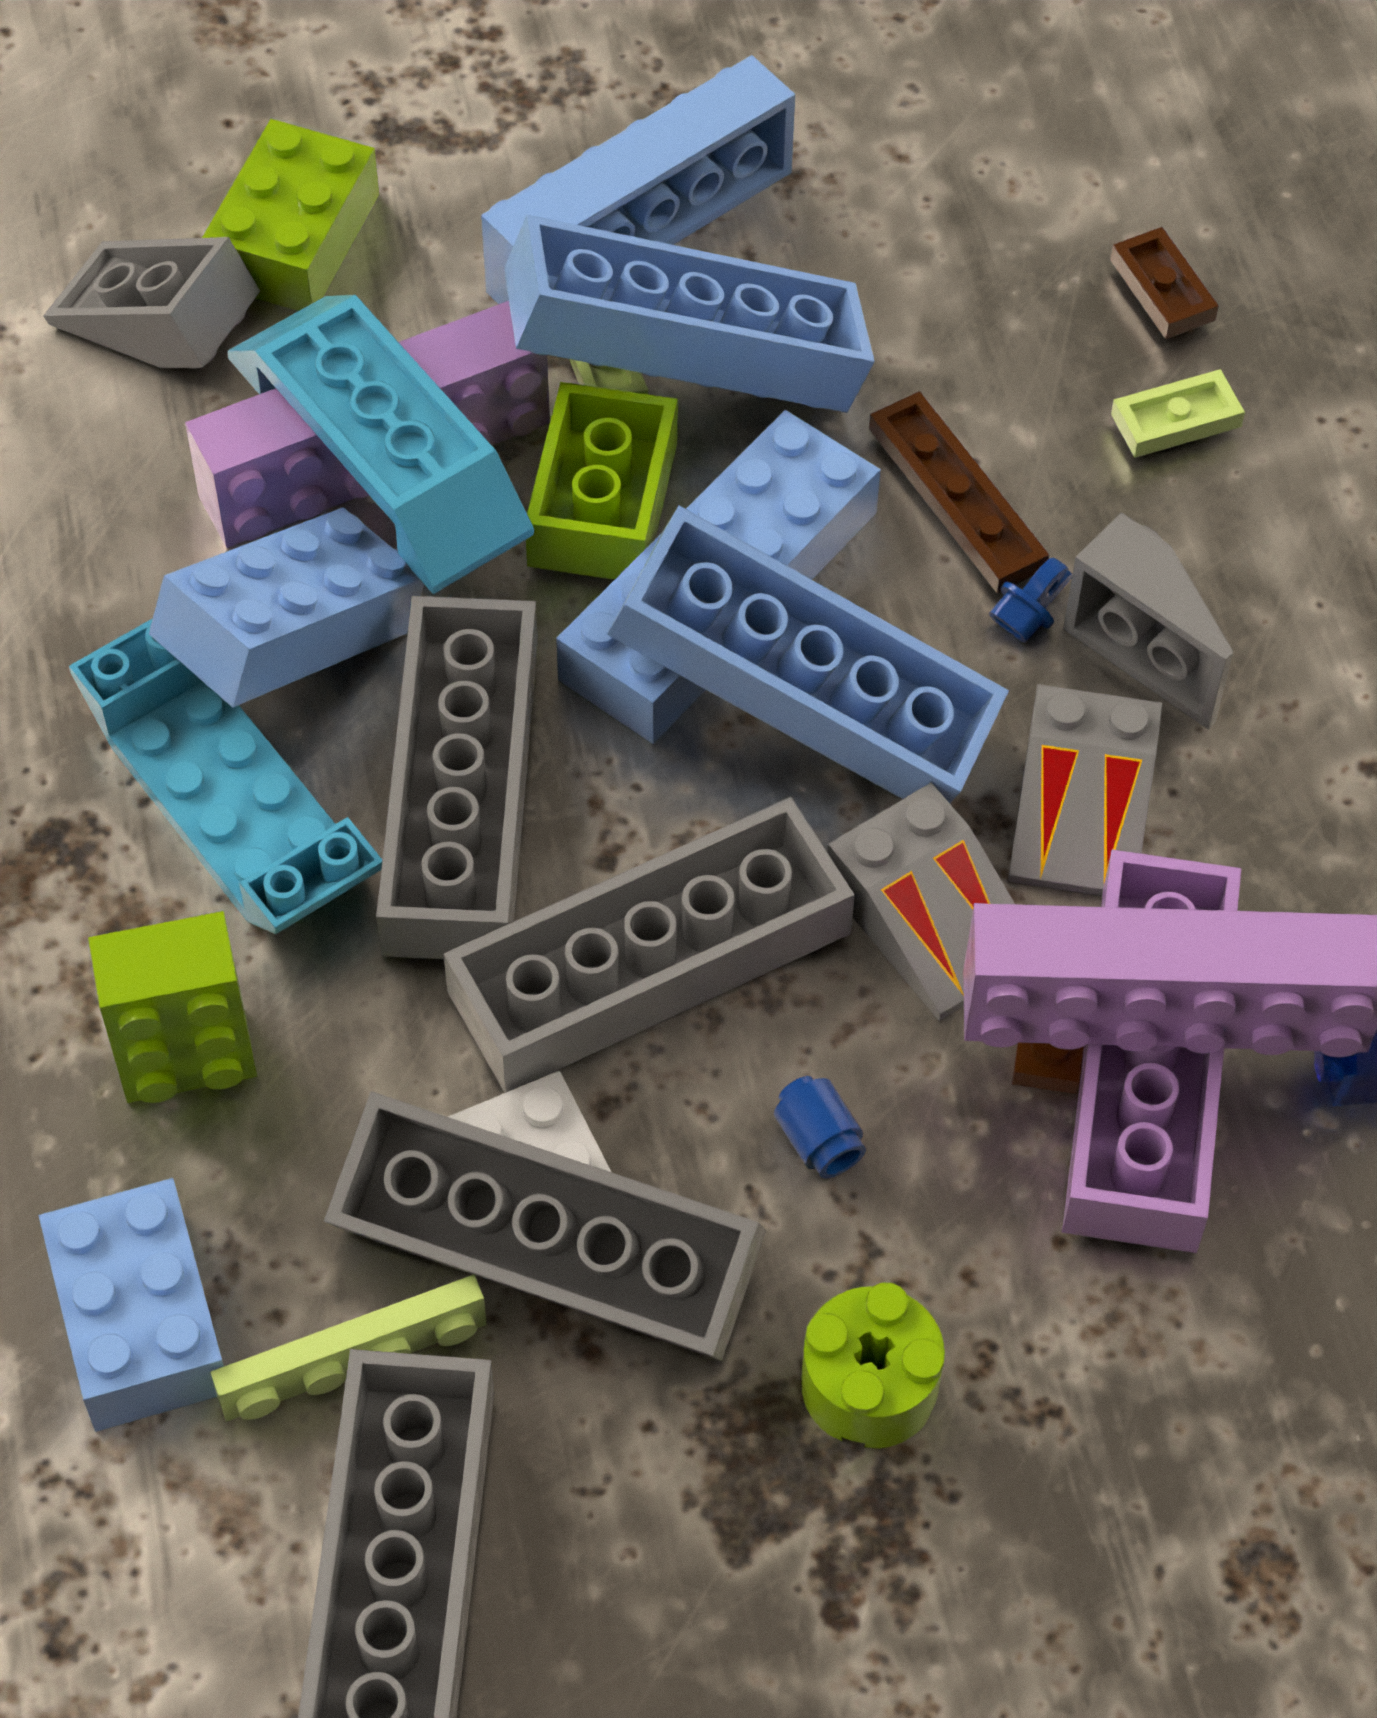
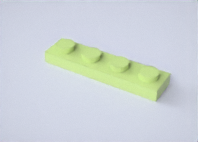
[210,1274,487,1422]

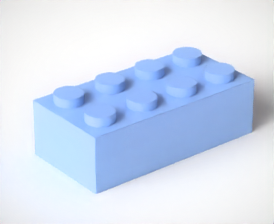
[149,507,424,707]

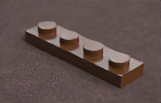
[869,391,1050,593]

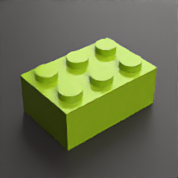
[202,119,379,311]
[526,382,678,580]
[88,911,258,1103]

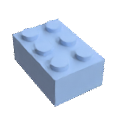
[38,1178,224,1432]

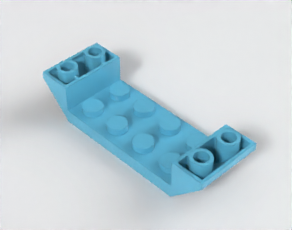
[227,295,534,594]
[69,618,383,934]

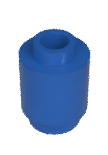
[774,1076,866,1179]

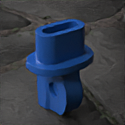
[989,557,1072,643]

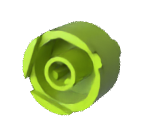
[801,1282,945,1449]

